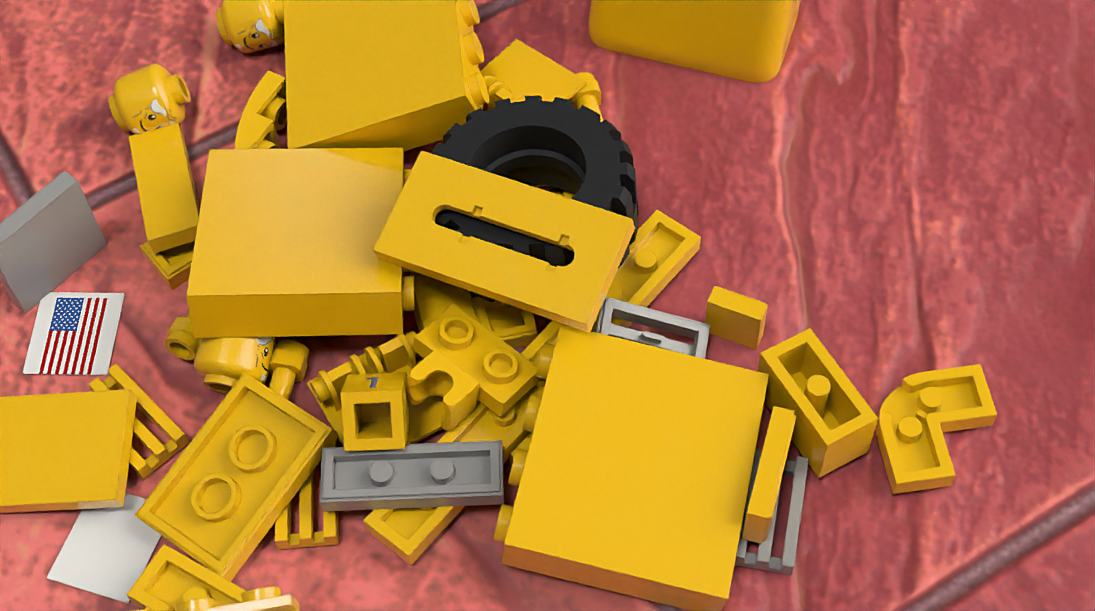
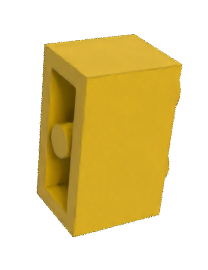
[757,328,878,478]

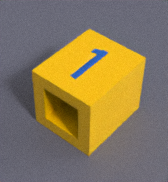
[340,372,410,451]

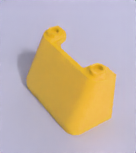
[589,0,800,83]

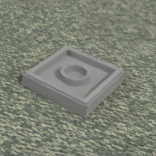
[0,171,107,314]

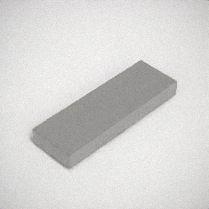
[320,440,504,511]

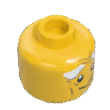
[216,0,285,53]
[108,64,191,134]
[194,337,276,394]

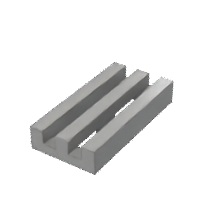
[592,297,710,359]
[734,449,809,575]

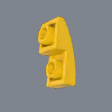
[235,70,287,149]

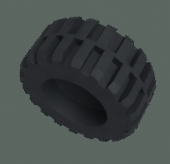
[431,95,638,307]

